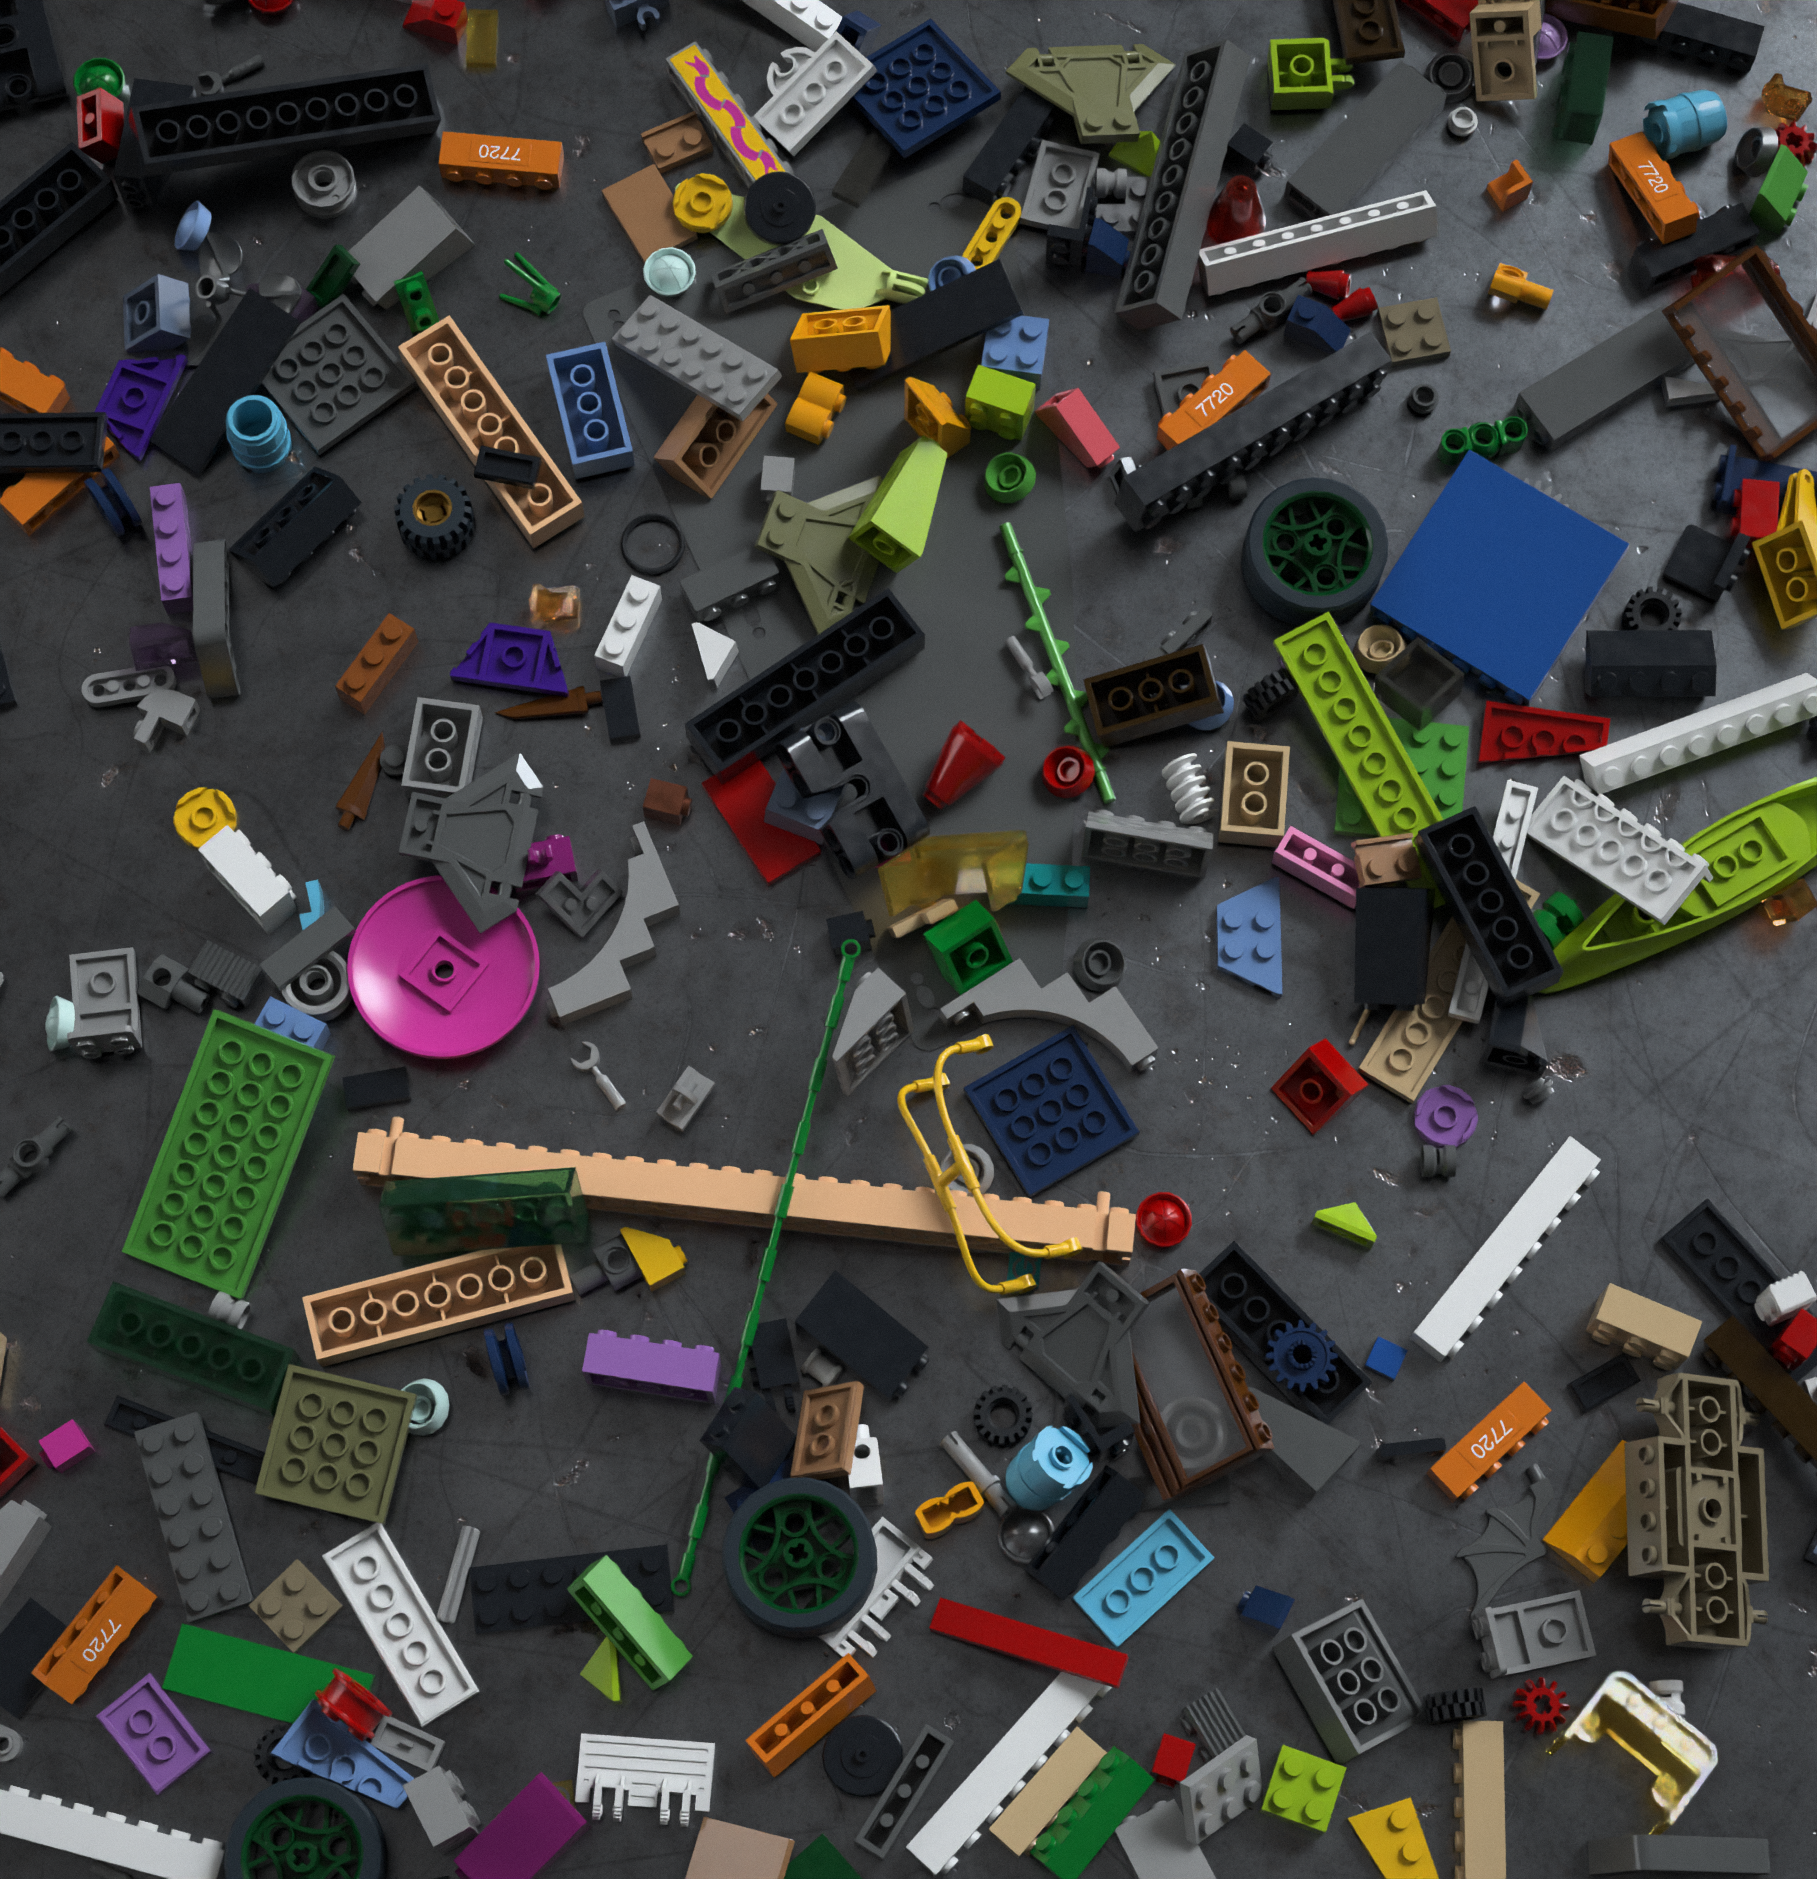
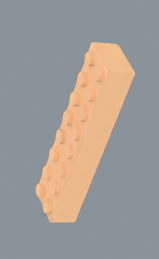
[398,315,585,549]
[302,1231,575,1367]

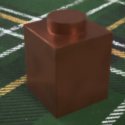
[643,778,692,826]

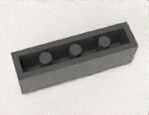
[854,1724,955,1861]

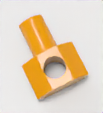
[1488,263,1554,310]

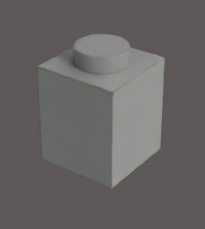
[760,456,795,505]

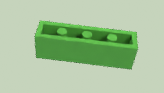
[567,1555,693,1690]

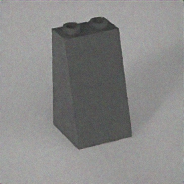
[1223,1386,1361,1502]

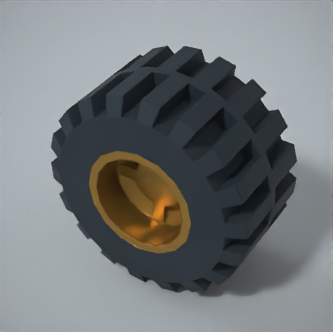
[394,474,475,560]

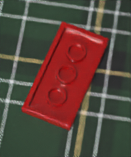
[701,760,821,886]

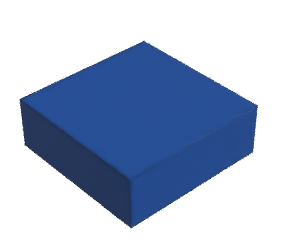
[1364,1336,1408,1381]

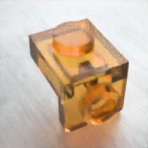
[1761,73,1812,122]
[529,583,580,623]

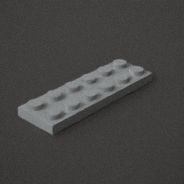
[611,295,782,421]

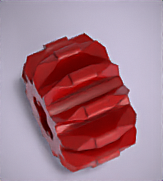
[1774,120,1817,167]
[1511,1677,1570,1736]

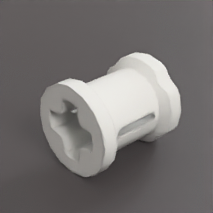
[800,1348,844,1387]

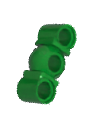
[1437,416,1528,466]

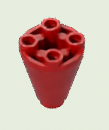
[922,720,1006,810]

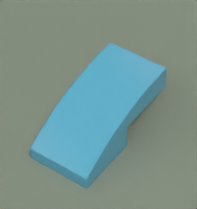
[299,879,324,930]

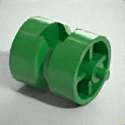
[1533,891,1584,950]

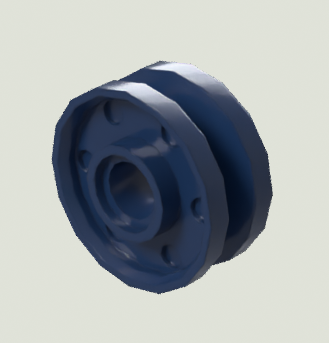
[84,467,142,537]
[484,1322,530,1396]

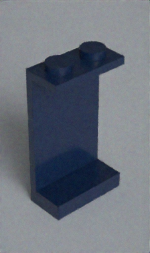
[1713,445,1817,522]

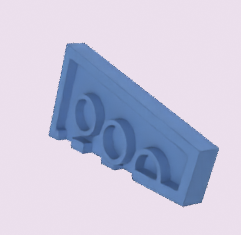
[270,1699,414,1810]

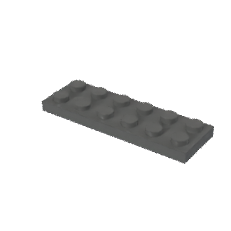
[134,1411,254,1623]

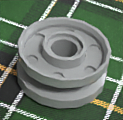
[291,150,357,219]

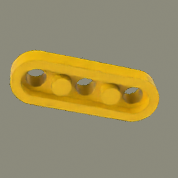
[962,197,1021,270]

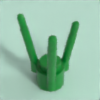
[499,252,562,316]

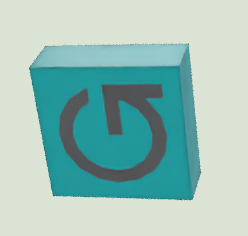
[1007,1252,1042,1289]

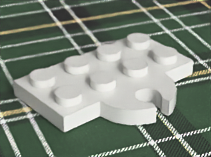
[754,31,878,156]

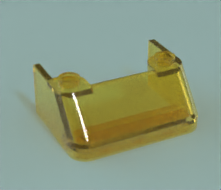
[878,830,1029,916]
[1546,1671,1719,1835]

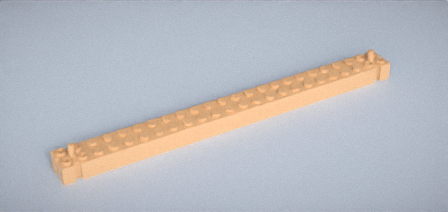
[353,1117,1136,1266]

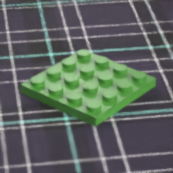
[1334,717,1469,838]

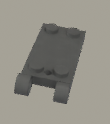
[1153,360,1247,509]

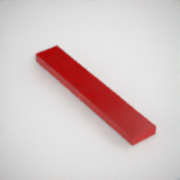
[929,1597,1129,1689]

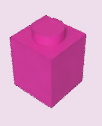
[39,1419,95,1473]

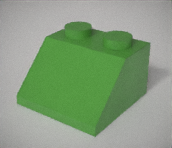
[1749,144,1809,235]

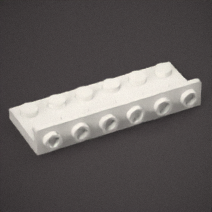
[1527,776,1714,925]

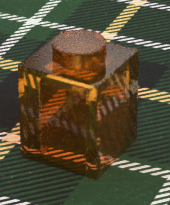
[1762,878,1817,926]

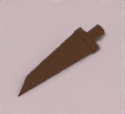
[495,686,603,719]
[335,731,385,831]

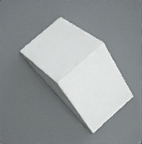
[692,622,739,690]

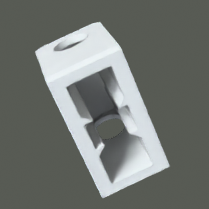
[848,1424,884,1507]

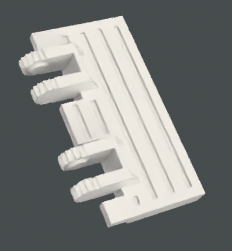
[804,1516,934,1658]
[575,1733,715,1827]

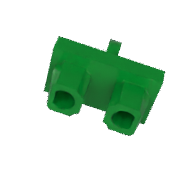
[393,271,439,333]

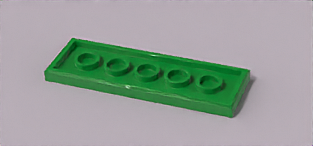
[162,1623,375,1727]

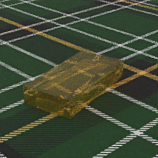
[466,9,499,68]

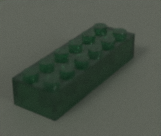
[378,1167,589,1256]
[87,1281,300,1417]

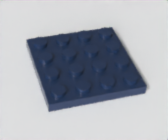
[850,18,1001,158]
[963,1025,1140,1198]

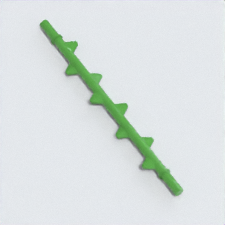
[999,522,1116,804]

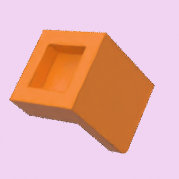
[1486,159,1533,212]

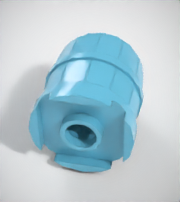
[1643,90,1727,161]
[225,395,293,474]
[1005,1426,1093,1511]

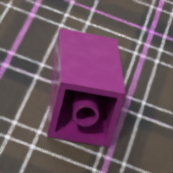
[453,1772,591,1879]

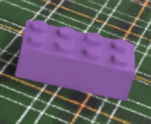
[582,1330,722,1404]

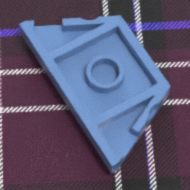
[1216,877,1282,997]

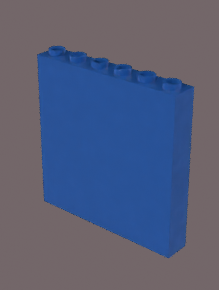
[1370,449,1629,706]

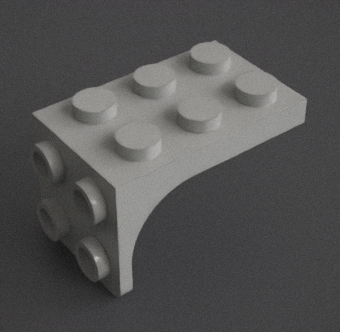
[67,947,142,1058]
[1472,1590,1596,1679]

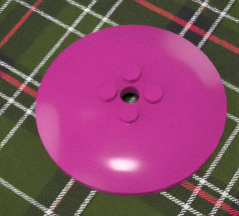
[347,875,540,1059]

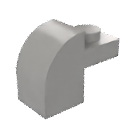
[133,689,201,753]

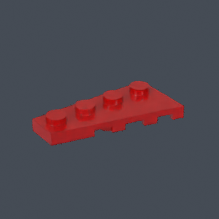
[1477,701,1611,764]

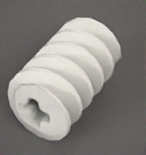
[1162,753,1219,824]

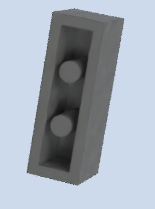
[680,545,780,622]

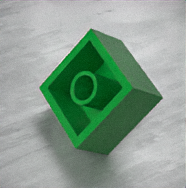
[923,900,1013,996]

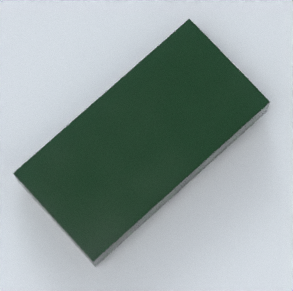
[304,245,360,309]

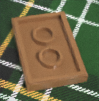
[601,164,698,265]
[790,1381,864,1480]
[685,1817,795,1879]

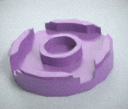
[1413,1085,1478,1148]

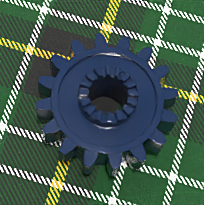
[1264,1320,1338,1394]

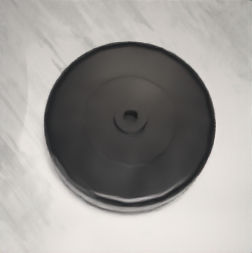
[743,171,816,246]
[822,1715,903,1798]

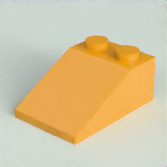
[904,377,971,459]

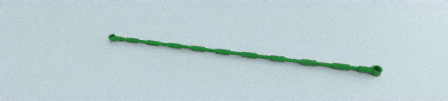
[671,939,861,1596]

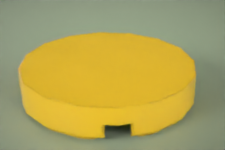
[672,173,733,233]
[173,787,237,849]

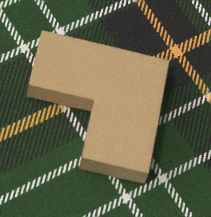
[887,899,958,938]

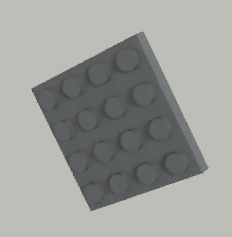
[261,294,417,455]

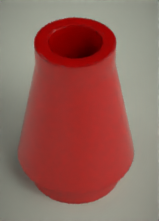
[1305,270,1351,300]
[1331,287,1378,322]

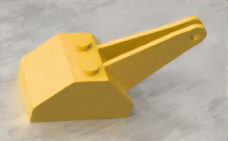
[1752,469,1817,630]

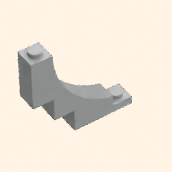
[546,821,680,1025]
[939,958,1159,1072]

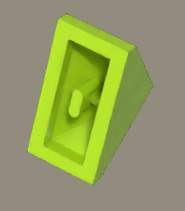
[1109,131,1160,177]
[1311,1202,1377,1249]
[580,1636,622,1704]

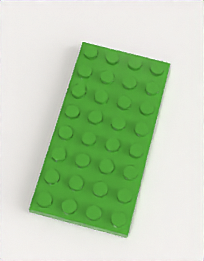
[122,1009,335,1299]

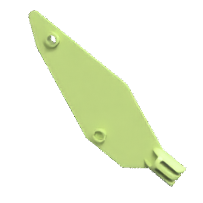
[675,183,928,310]

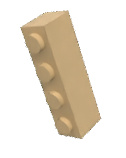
[988,1727,1107,1859]

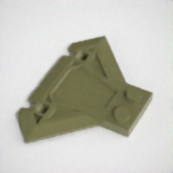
[1005,44,1176,144]
[754,475,882,635]

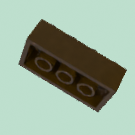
[1083,644,1224,748]

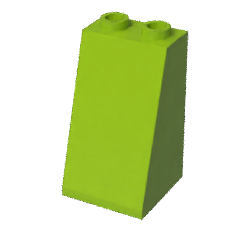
[848,435,948,573]

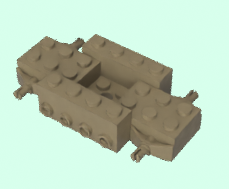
[1625,1373,1769,1650]

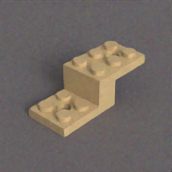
[1469,0,1542,101]

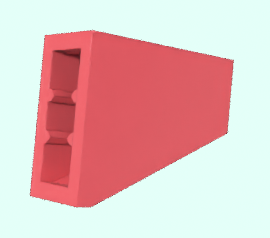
[1034,388,1120,468]

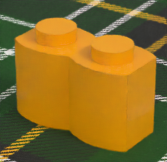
[785,371,847,445]
[914,1482,984,1539]

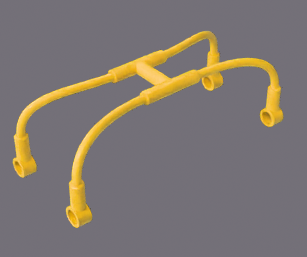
[897,1034,1082,1295]

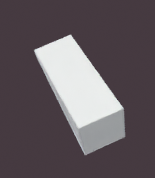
[1661,376,1720,407]

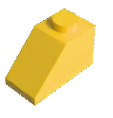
[620,1226,688,1292]

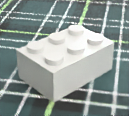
[198,825,298,935]

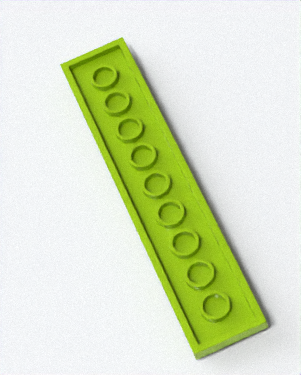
[1273,612,1446,910]

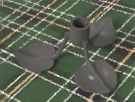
[187,231,302,366]

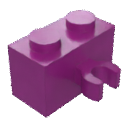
[515,834,578,893]

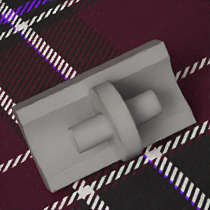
[656,1065,715,1131]

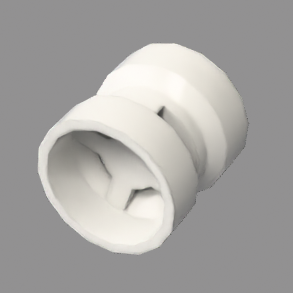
[1649,1680,1685,1717]

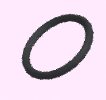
[620,513,685,574]

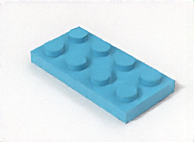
[1072,1509,1215,1648]

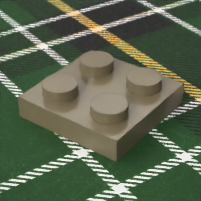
[1377,297,1451,367]
[248,1559,344,1654]

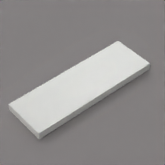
[322,1523,480,1728]

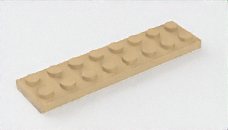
[1357,879,1540,1104]

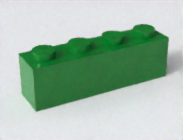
[1029,1746,1155,1879]

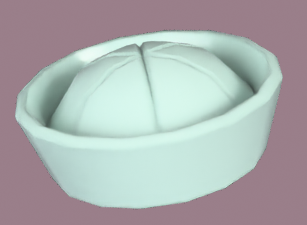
[643,247,696,298]
[45,996,75,1051]
[401,1378,450,1436]

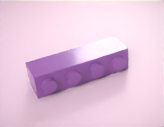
[149,483,193,614]

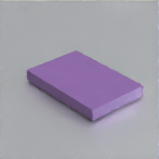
[96,1673,212,1796]

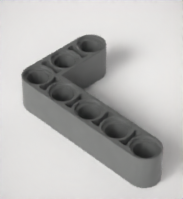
[193,539,240,699]
[1587,1835,1771,1876]

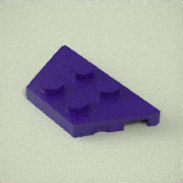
[95,354,188,462]
[450,622,569,697]

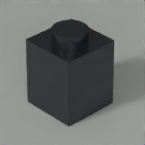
[1224,123,1273,178]
[826,911,876,957]

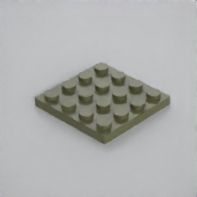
[255,1364,418,1524]

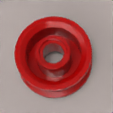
[315,1668,392,1741]

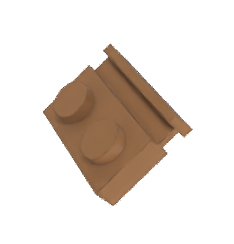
[641,111,713,174]
[1351,833,1422,888]

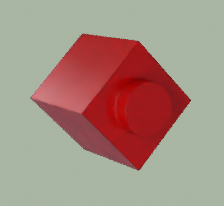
[1150,1733,1196,1789]

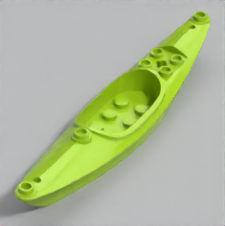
[1539,777,1817,994]

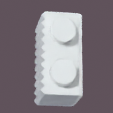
[1755,1271,1817,1327]

